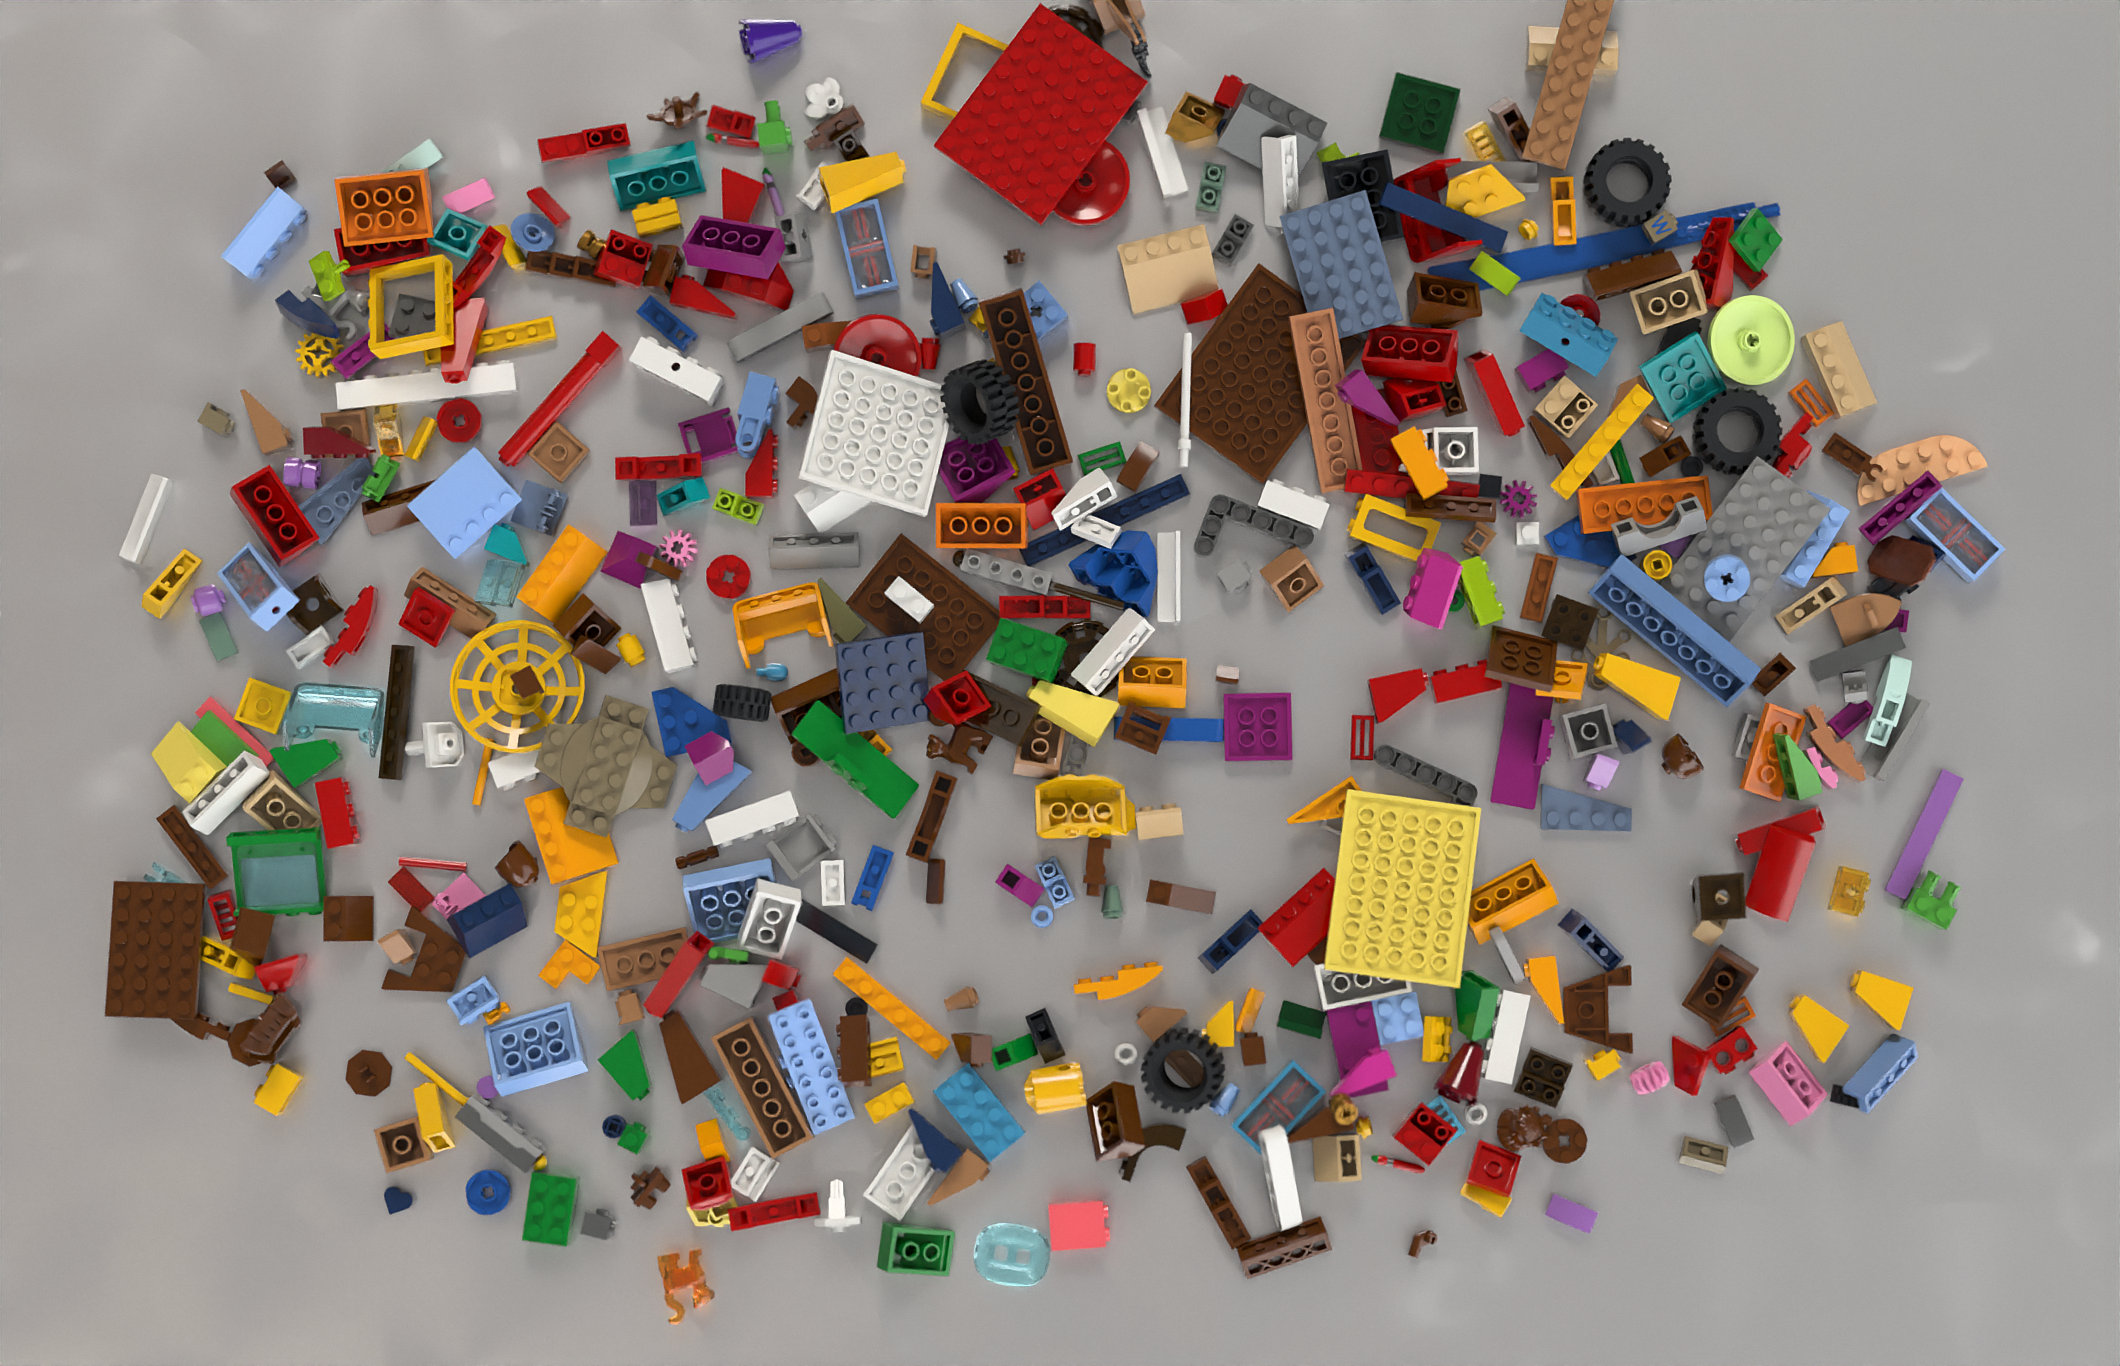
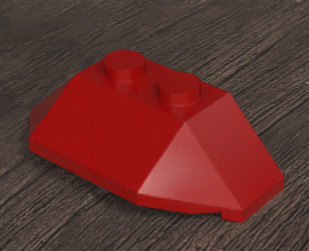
[703,262,794,311]

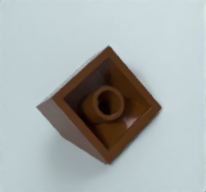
[553,593,621,647]
[323,896,374,941]

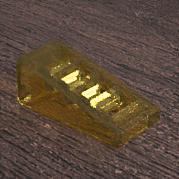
[1464,121,1506,161]

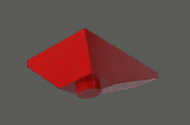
[1690,217,1734,311]

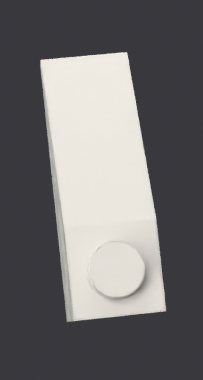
[1051,468,1118,531]

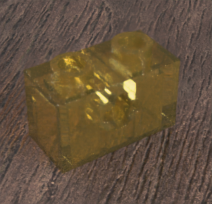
[1827,866,1871,917]

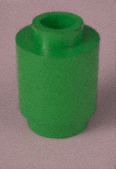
[1448,590,1465,613]

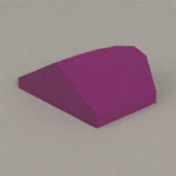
[685,732,734,786]

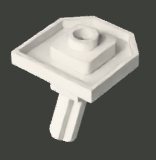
[405,721,464,768]
[814,1179,862,1232]

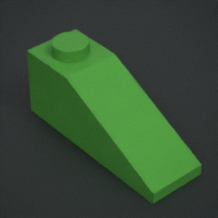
[1773,733,1822,801]

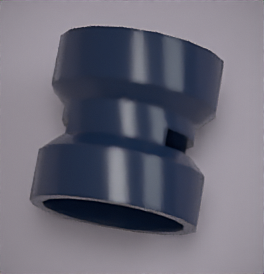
[602,1115,627,1139]

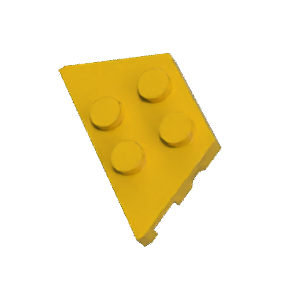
[1445,164,1525,218]
[554,871,608,958]

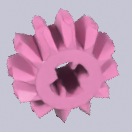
[659,529,698,568]
[1629,1061,1670,1095]

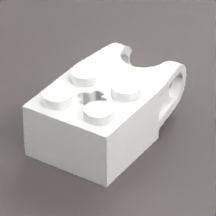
[1398,427,1479,475]

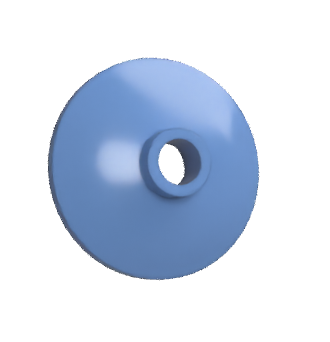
[510,213,555,252]

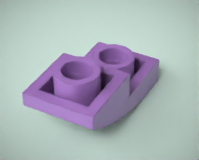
[1545,1194,1599,1233]

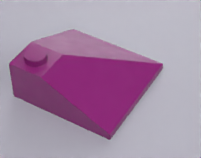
[938,436,1015,503]

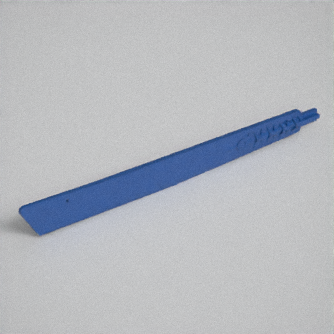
[1427,202,1780,291]

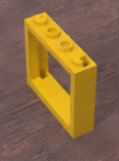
[920,23,1008,121]
[368,254,454,359]

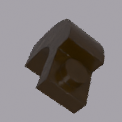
[1119,1123,1187,1182]

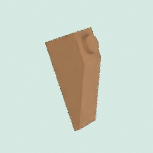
[240,389,293,456]
[927,1148,990,1206]

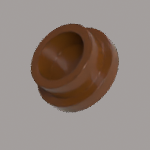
[1003,248,1026,264]

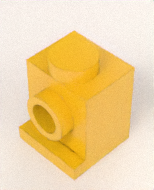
[1583,1049,1621,1081]

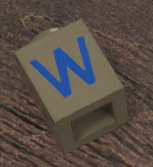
[1641,210,1678,246]

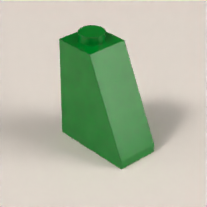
[269,739,343,788]
[1455,970,1500,1041]
[598,1030,652,1101]

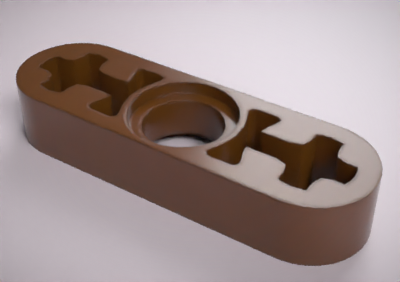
[635,551,683,582]

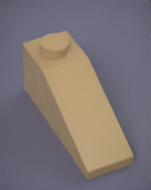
[1775,575,1848,635]

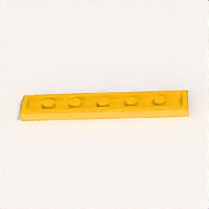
[423,316,557,367]

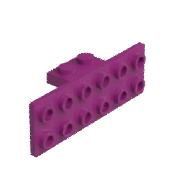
[1490,683,1555,810]

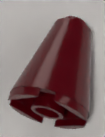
[1433,1041,1485,1106]

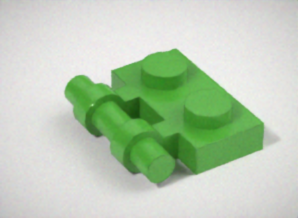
[708,947,752,965]

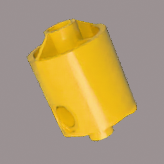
[1024,1062,1087,1115]

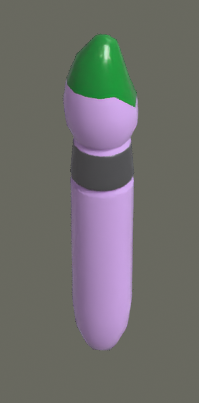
[762,168,784,216]

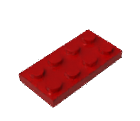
[1351,388,1408,475]

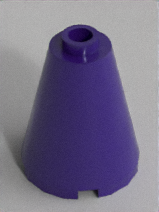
[739,19,802,64]

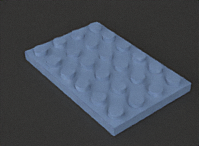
[1279,190,1403,339]

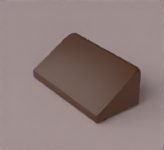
[570,635,621,674]
[926,859,946,904]

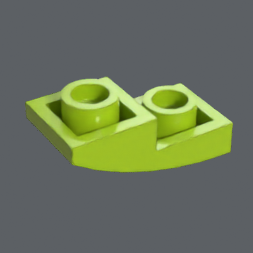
[1469,251,1521,296]
[712,488,765,526]

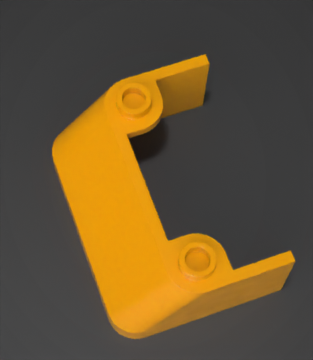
[732,582,834,669]

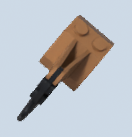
[1088,0,1152,79]

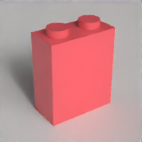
[1048,1200,1110,1251]

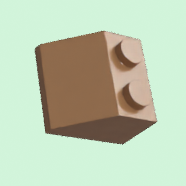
[1259,544,1324,612]

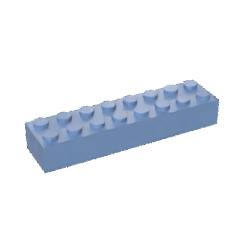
[1588,554,1761,707]

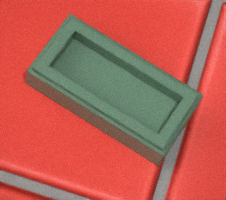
[199,612,239,662]

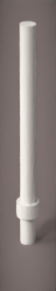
[1177,333,1192,467]

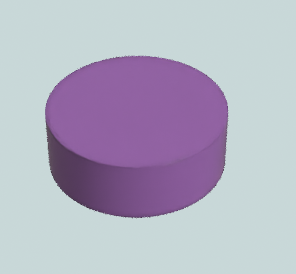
[477,1076,499,1099]

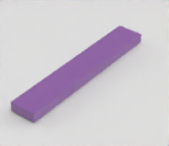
[1884,769,1964,900]

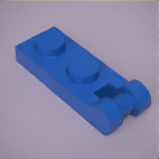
[636,295,698,353]
[851,845,894,911]

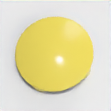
[1107,368,1151,413]

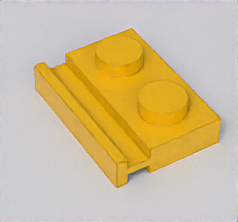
[871,1037,905,1078]

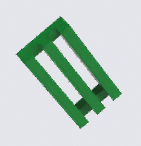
[1077,441,1127,476]

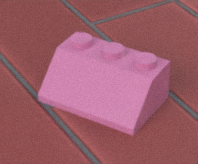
[1749,1041,1828,1126]

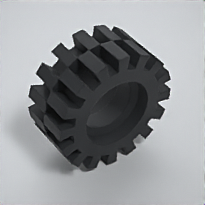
[1829,1084,1860,1109]

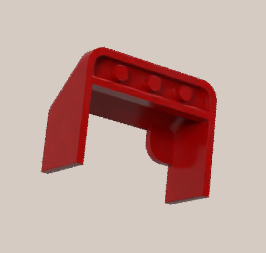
[1394,158,1483,263]

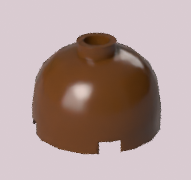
[1661,733,1704,779]

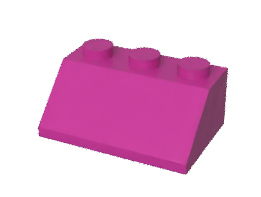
[1403,547,1463,630]

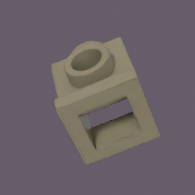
[197,402,236,437]

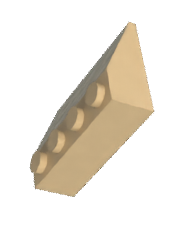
[1117,224,1219,314]

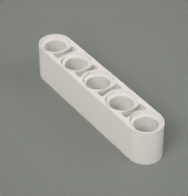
[1258,1125,1302,1231]

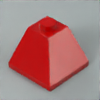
[924,670,991,725]
[254,953,308,995]

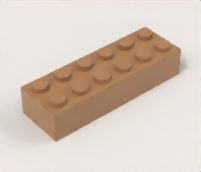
[711,1016,815,1159]

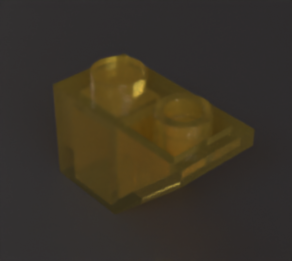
[373,404,404,457]

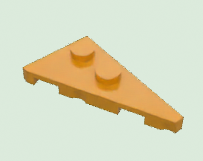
[1286,775,1362,824]

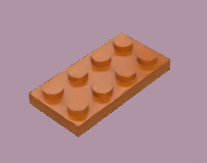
[1739,703,1807,802]

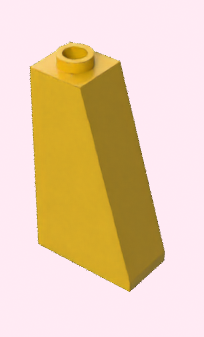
[819,152,906,213]
[1593,653,1681,720]

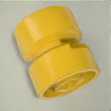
[1639,550,1672,581]

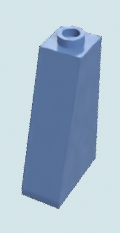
[672,761,752,833]

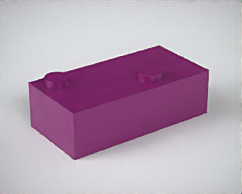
[682,215,786,279]
[1325,1001,1389,1098]

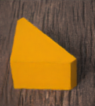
[695,1118,731,1162]

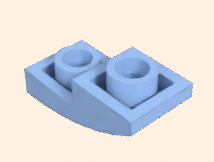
[1035,856,1075,909]

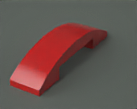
[453,225,506,309]
[615,453,702,480]
[727,1192,821,1232]

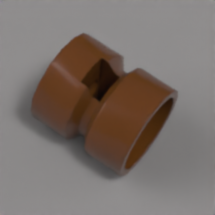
[791,740,821,767]

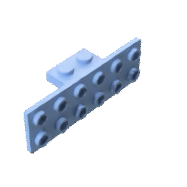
[768,999,855,1135]

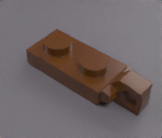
[804,104,865,151]

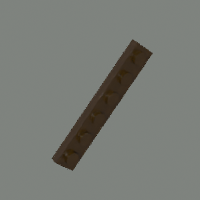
[378,645,415,780]

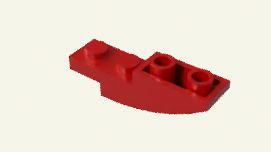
[537,123,630,163]
[322,585,378,668]

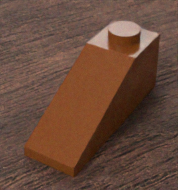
[802,320,853,352]

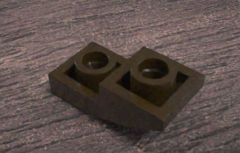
[831,126,870,162]

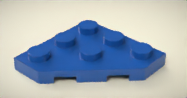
[1544,515,1637,567]
[651,687,732,758]

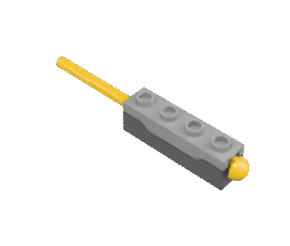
[404,1052,547,1173]

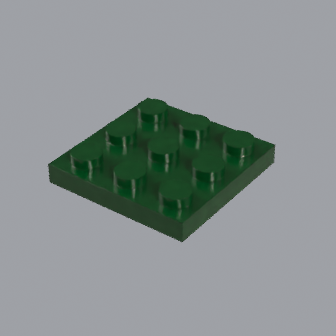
[1378,72,1461,155]

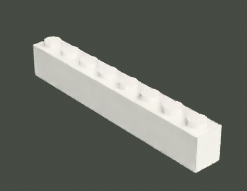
[335,360,519,411]

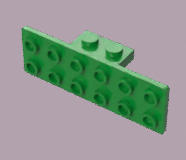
[791,700,919,819]

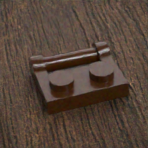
[1114,700,1171,755]

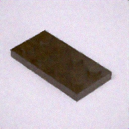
[962,670,1041,747]

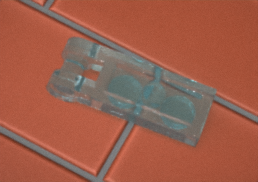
[703,1087,751,1141]

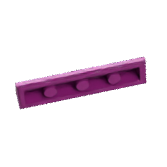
[1859,470,1943,545]

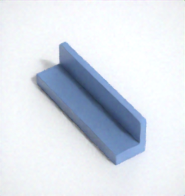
[1843,1034,1918,1114]

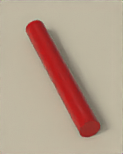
[399,857,467,872]

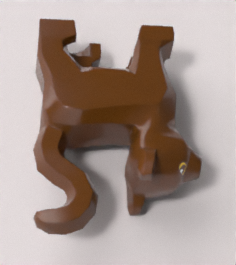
[926,710,993,775]

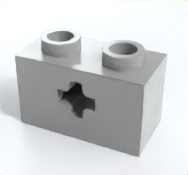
[774,213,813,262]

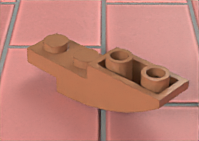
[1803,704,1866,782]

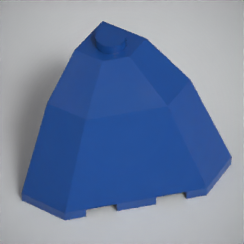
[1068,530,1158,617]

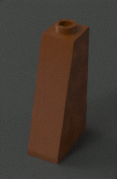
[659,1010,723,1105]

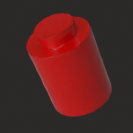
[1073,343,1096,376]

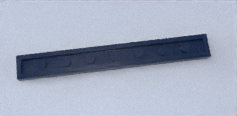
[1018,474,1190,567]

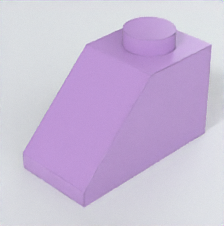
[1583,754,1619,791]

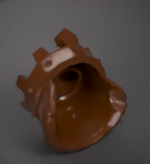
[1497,1105,1552,1152]

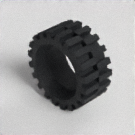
[940,359,1019,445]
[1141,1028,1225,1113]

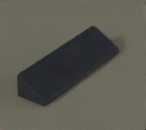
[795,898,879,964]

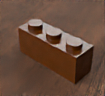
[836,1015,872,1088]

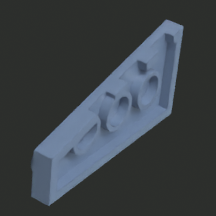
[298,458,377,546]
[1540,784,1632,831]

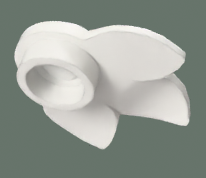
[805,77,844,119]

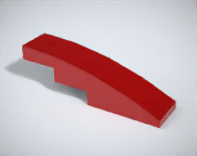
[999,595,1091,619]

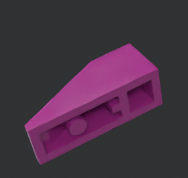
[1335,369,1400,426]

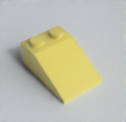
[151,721,227,804]

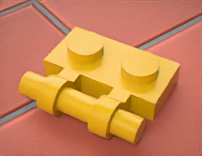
[1422,1016,1453,1062]

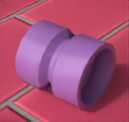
[283,457,321,489]

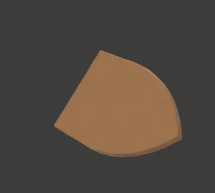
[1830,593,1902,647]

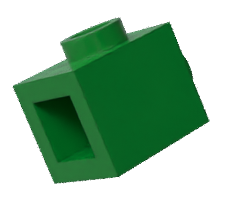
[617,1121,650,1154]

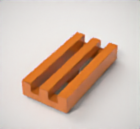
[1788,378,1834,428]
[1709,996,1756,1037]

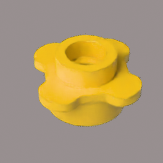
[1355,1116,1373,1139]

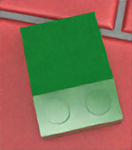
[877,1222,955,1276]

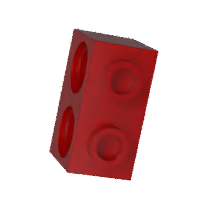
[1703,1026,1758,1075]

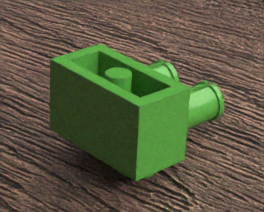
[757,100,793,155]
[1901,870,1961,930]

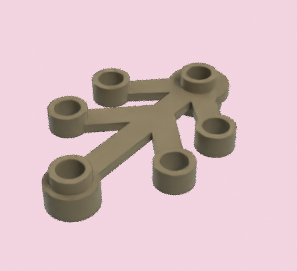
[1571,604,1631,690]

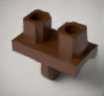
[630,1166,671,1210]

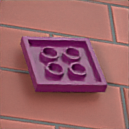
[1223,693,1292,761]

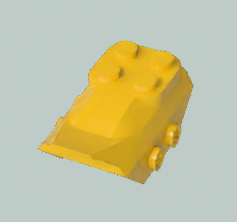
[1034,774,1136,838]

